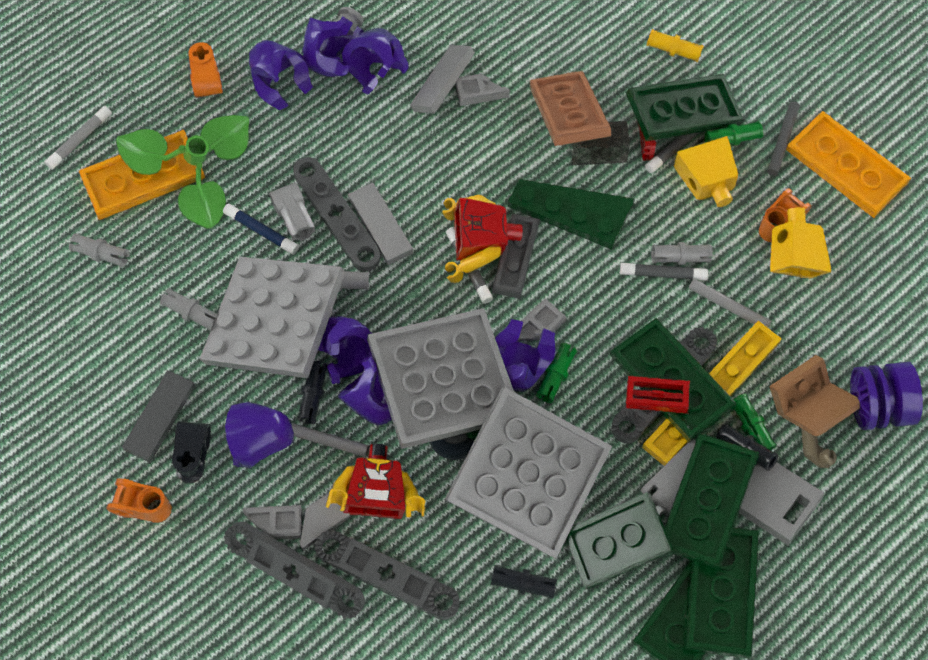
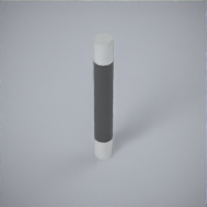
[645,132,700,174]
[446,227,493,304]
[620,263,708,281]

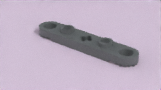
[293,157,381,272]
[611,327,717,443]
[224,522,365,619]
[315,530,460,620]

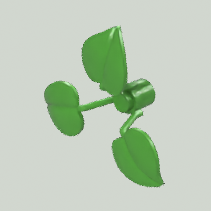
[116,115,249,229]

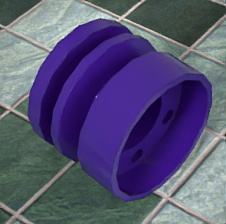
[850,362,923,430]

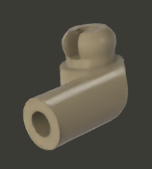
[801,429,837,468]

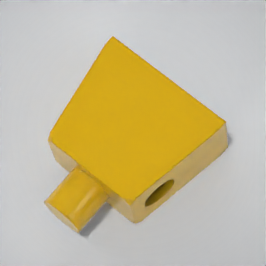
[674,136,738,207]
[770,207,831,279]

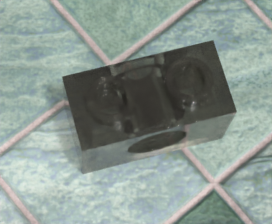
[569,121,630,166]

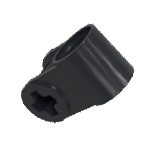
[172,422,211,483]

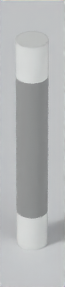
[44,106,112,170]

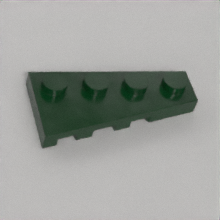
[507,179,635,250]

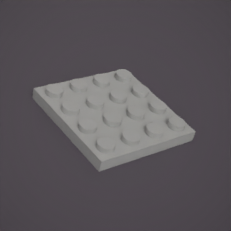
[200,257,345,378]
[367,308,514,449]
[444,387,612,559]

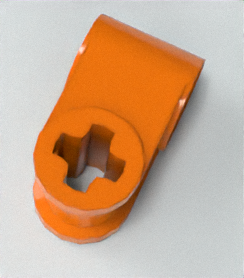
[188,42,223,98]
[758,188,812,243]
[106,478,172,523]

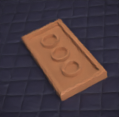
[530,71,611,146]

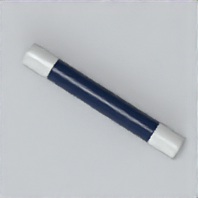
[223,203,299,255]

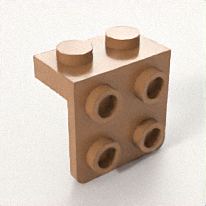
[769,355,860,436]

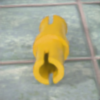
[646,29,704,62]

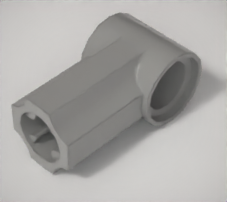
[269,182,316,241]

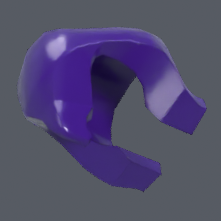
[302,16,364,77]
[342,28,409,95]
[249,40,313,111]
[318,316,372,384]
[495,319,555,392]
[338,351,392,426]
[225,402,294,469]

